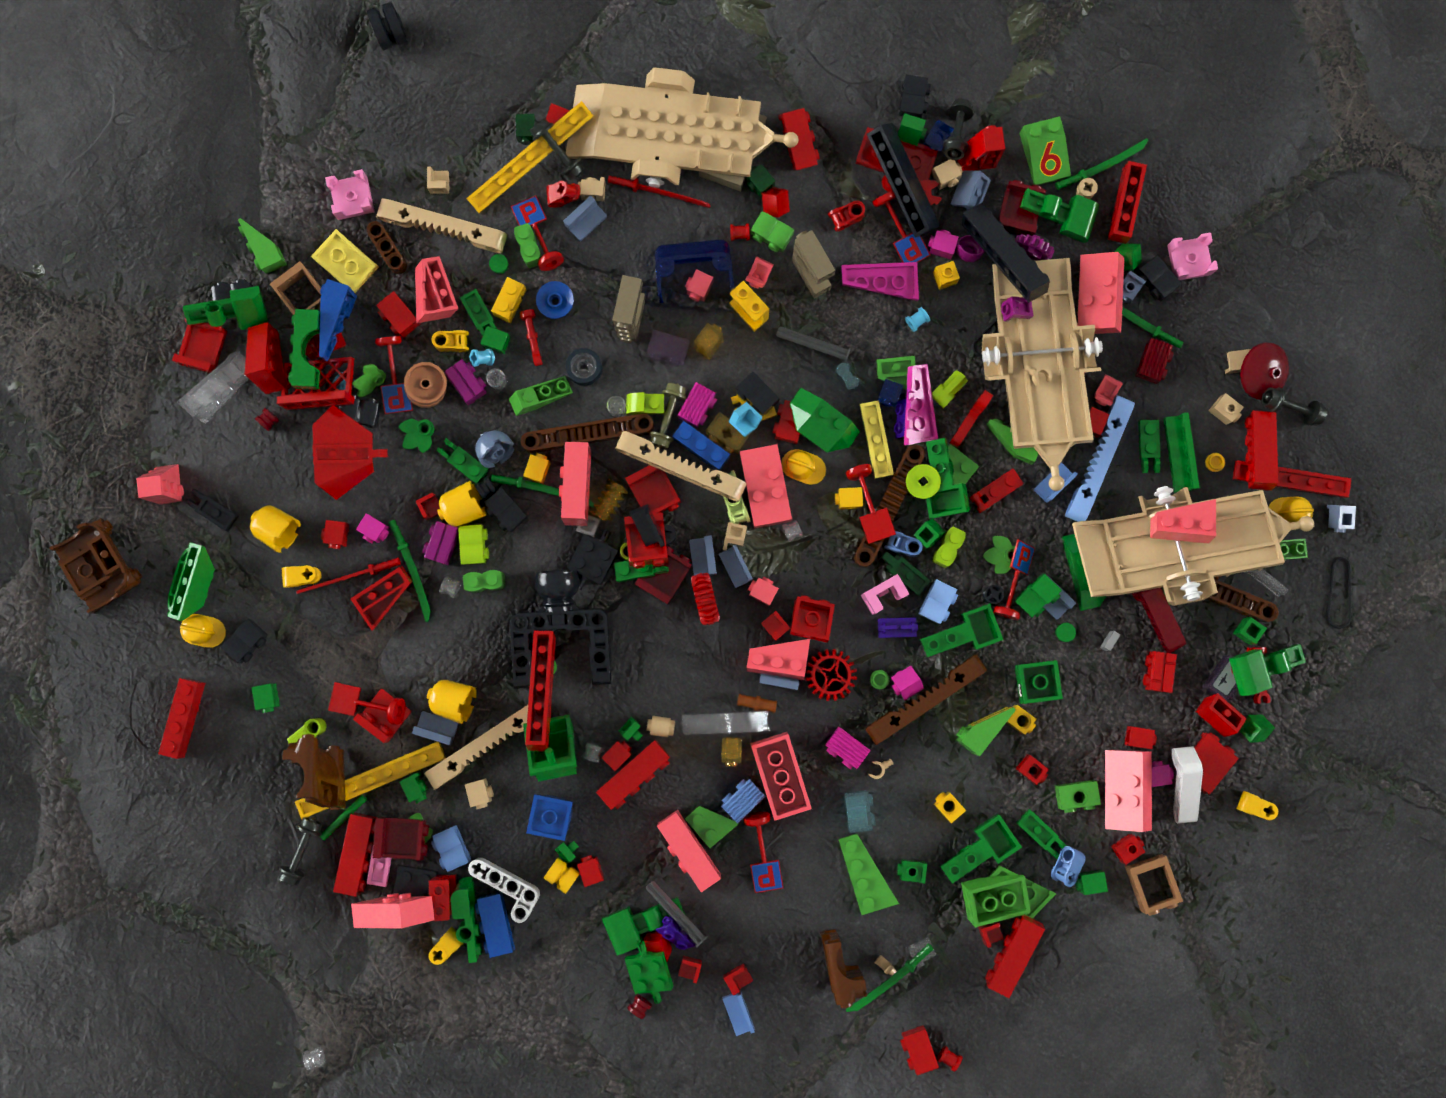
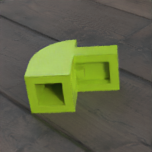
[626,392,664,416]

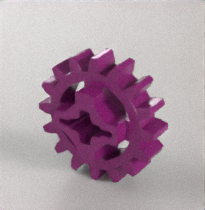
[1015,234,1054,261]

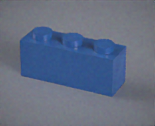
[672,421,730,471]
[475,892,515,958]

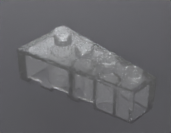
[177,351,249,424]

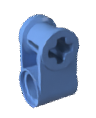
[884,531,923,557]
[1051,846,1085,887]

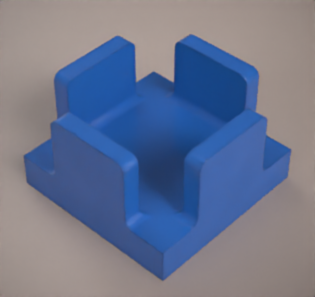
[526,794,573,841]

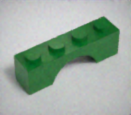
[288,309,320,390]

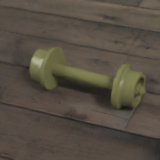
[649,383,687,449]

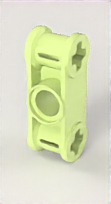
[716,470,751,524]

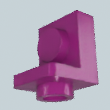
[1001,296,1034,321]

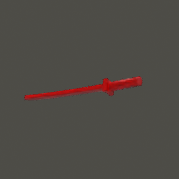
[608,175,711,208]
[296,558,401,594]

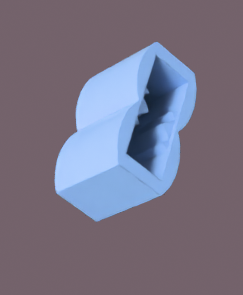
[918,579,958,624]

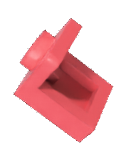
[745,257,774,289]
[1094,374,1123,406]

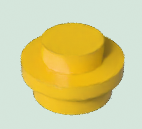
[1205,453,1225,472]

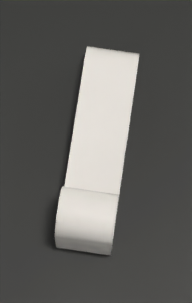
[1172,746,1203,824]
[468,858,540,923]

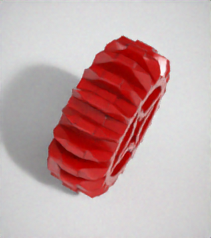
[691,573,720,625]
[805,649,857,701]

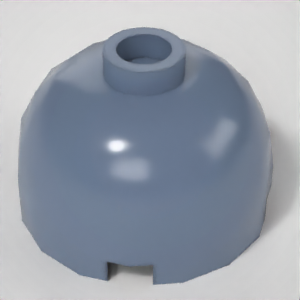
[475,430,514,468]

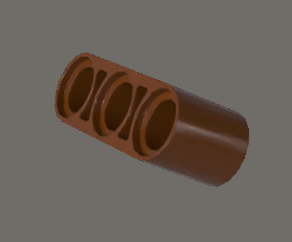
[367,221,407,274]

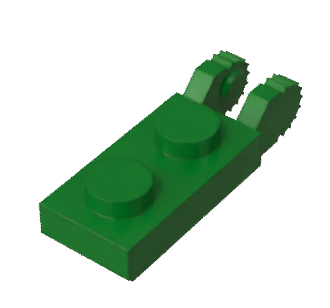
[459,289,497,336]
[1138,420,1161,473]
[436,438,489,483]
[614,560,669,583]
[1016,809,1067,859]

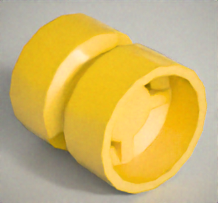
[544,857,580,894]

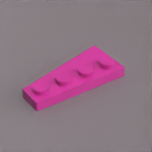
[841,262,919,301]
[904,364,938,445]

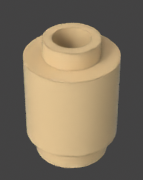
[647,716,675,737]

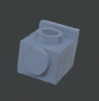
[1123,271,1146,304]
[1327,505,1356,533]

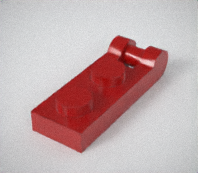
[969,468,1024,513]

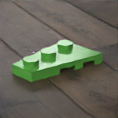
[988,865,1056,918]

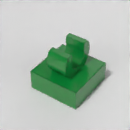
[619,717,643,741]
[555,841,579,864]

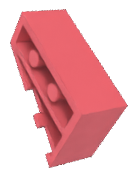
[415,256,458,323]
[136,464,184,504]
[1150,499,1216,544]
[747,639,810,680]

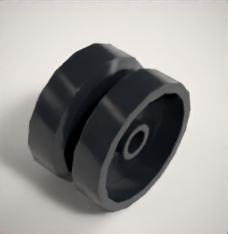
[367,1,408,51]

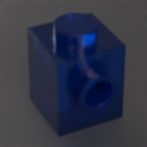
[925,120,954,151]
[877,379,904,407]

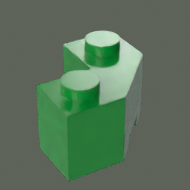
[1014,574,1062,617]

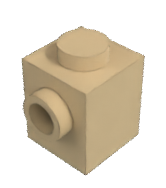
[931,159,963,190]
[1209,393,1244,425]
[465,778,494,809]

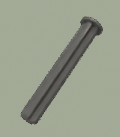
[777,327,851,362]
[646,881,708,948]

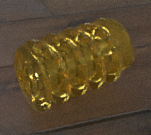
[590,479,628,521]

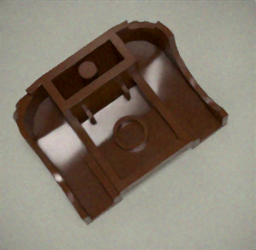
[50,518,142,614]
[282,734,346,811]
[820,929,867,1008]

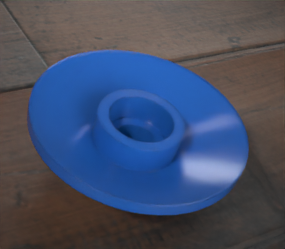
[536,281,574,319]

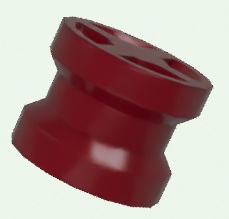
[254,407,279,431]
[627,994,652,1019]

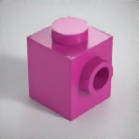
[928,230,959,260]
[356,513,389,543]
[891,666,924,700]
[1152,761,1174,787]

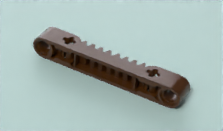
[521,413,654,453]
[854,444,925,568]
[1185,577,1279,622]
[865,654,987,745]

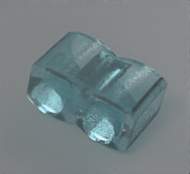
[844,790,876,833]

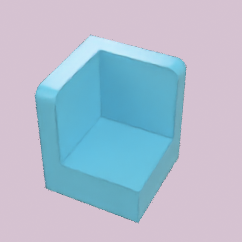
[729,402,762,437]

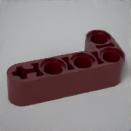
[1132,588,1186,653]

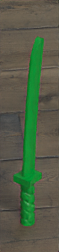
[1055,138,1148,190]
[1122,306,1184,349]
[491,474,595,508]
[388,520,431,622]
[846,943,934,1012]

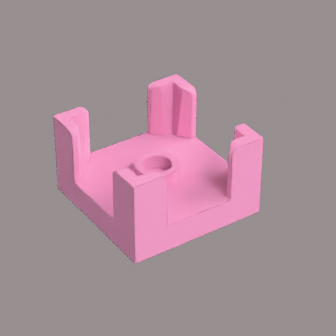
[325,169,375,220]
[1167,233,1218,280]
[861,574,909,615]

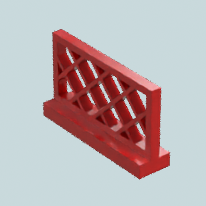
[276,357,355,410]

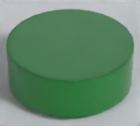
[489,254,509,274]
[1055,623,1076,642]

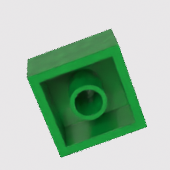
[1014,660,1063,704]

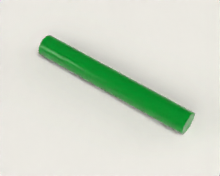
[320,795,367,841]

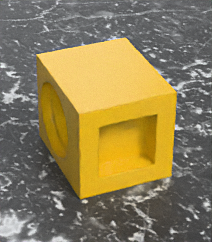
[933,261,960,290]
[523,453,551,484]
[835,487,863,509]
[1006,705,1036,735]
[934,792,966,824]

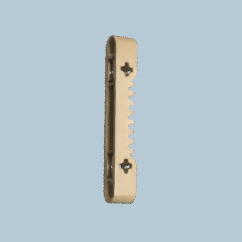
[376,199,508,254]
[615,431,747,502]
[424,705,528,790]

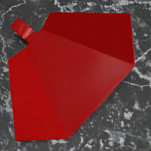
[312,405,388,500]

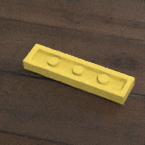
[859,400,894,479]

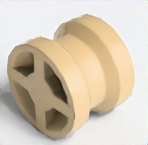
[1076,178,1098,199]

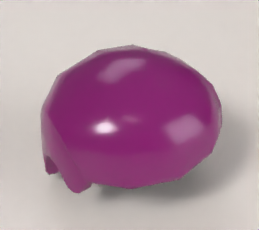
[956,235,985,262]

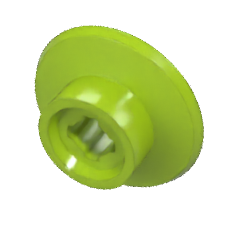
[906,464,941,499]

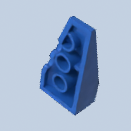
[319,279,357,362]

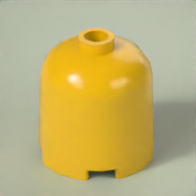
[437,481,487,527]
[250,505,301,553]
[427,680,477,724]

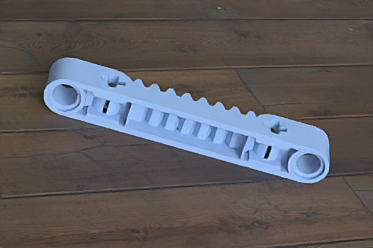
[1065,395,1135,522]

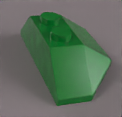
[790,388,860,453]
[1061,534,1106,611]
[167,542,215,621]

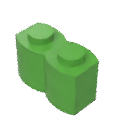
[750,211,794,253]
[514,223,542,269]
[463,570,506,593]

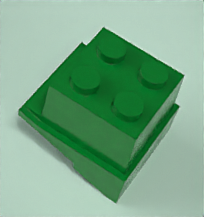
[523,714,577,782]

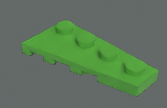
[838,833,899,915]

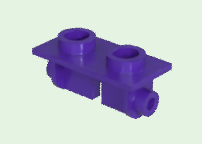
[894,399,906,439]
[878,618,918,638]
[656,916,696,950]

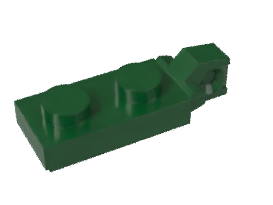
[881,551,931,596]

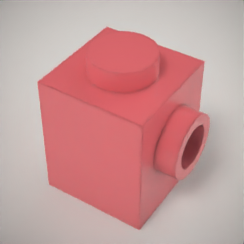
[685,269,714,302]
[748,577,779,606]

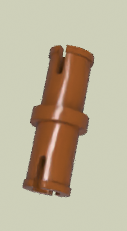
[737,694,777,713]

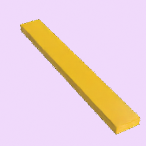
[466,101,594,213]
[295,742,446,820]

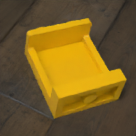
[729,280,769,332]

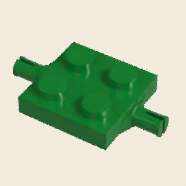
[625,941,673,1004]

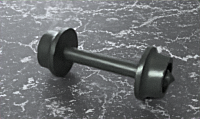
[943,98,974,160]
[530,118,584,180]
[1261,387,1327,425]
[278,817,322,885]

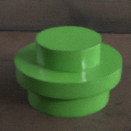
[870,670,889,689]

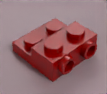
[790,596,835,643]

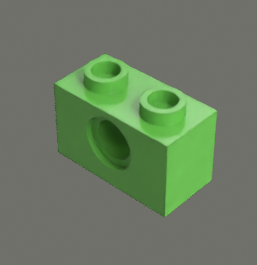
[1055,780,1101,813]

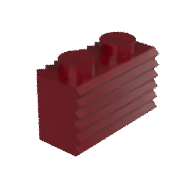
[1135,338,1174,384]

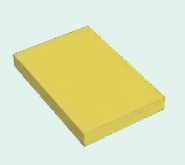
[311,229,379,293]

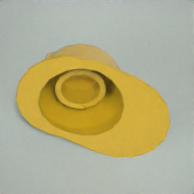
[781,449,826,485]
[1268,497,1314,523]
[180,614,226,648]

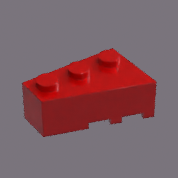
[778,108,820,171]
[350,566,413,631]

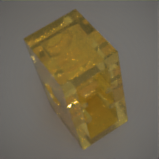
[694,323,723,360]
[706,412,751,454]
[722,737,742,767]

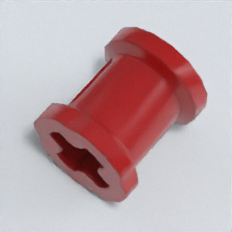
[730,223,750,241]
[936,1046,963,1072]

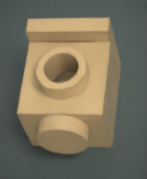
[578,177,606,201]

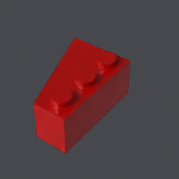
[957,125,1005,171]
[245,322,286,394]

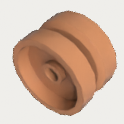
[404,362,447,408]

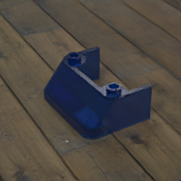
[655,240,734,303]

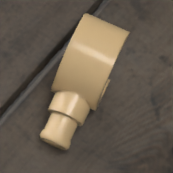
[1025,365,1052,385]
[868,759,893,779]
[874,955,897,975]

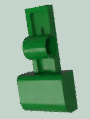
[1020,188,1100,243]
[183,286,268,330]
[926,438,970,519]
[920,604,1004,657]
[1229,644,1306,696]
[940,814,1022,884]
[450,877,482,963]
[602,896,685,955]

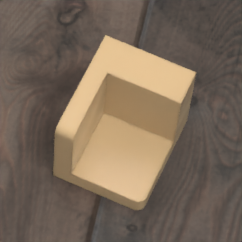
[427,167,449,194]
[1225,349,1251,374]
[723,522,747,551]

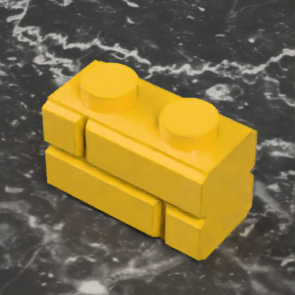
[491,277,527,323]

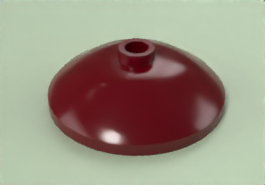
[1240,342,1289,400]

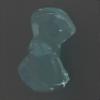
[835,363,860,389]

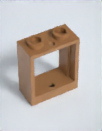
[270,261,321,315]
[1125,854,1183,916]

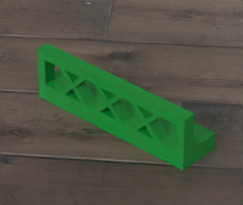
[1163,412,1200,493]

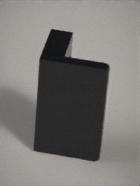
[630,504,665,547]

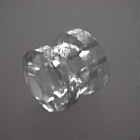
[486,368,507,390]
[607,396,626,417]
[782,520,803,543]
[439,576,461,599]
[581,742,605,763]
[303,1047,325,1071]

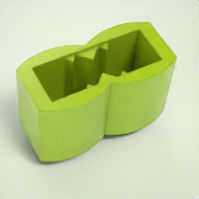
[458,524,489,565]
[933,526,966,568]

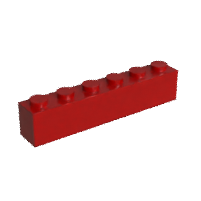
[525,631,556,751]

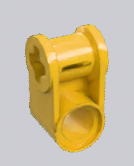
[432,330,469,352]
[282,565,321,588]
[1236,791,1278,820]
[429,927,463,965]

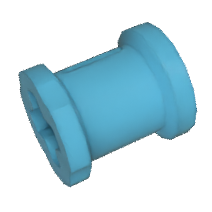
[905,307,931,332]
[469,349,495,367]

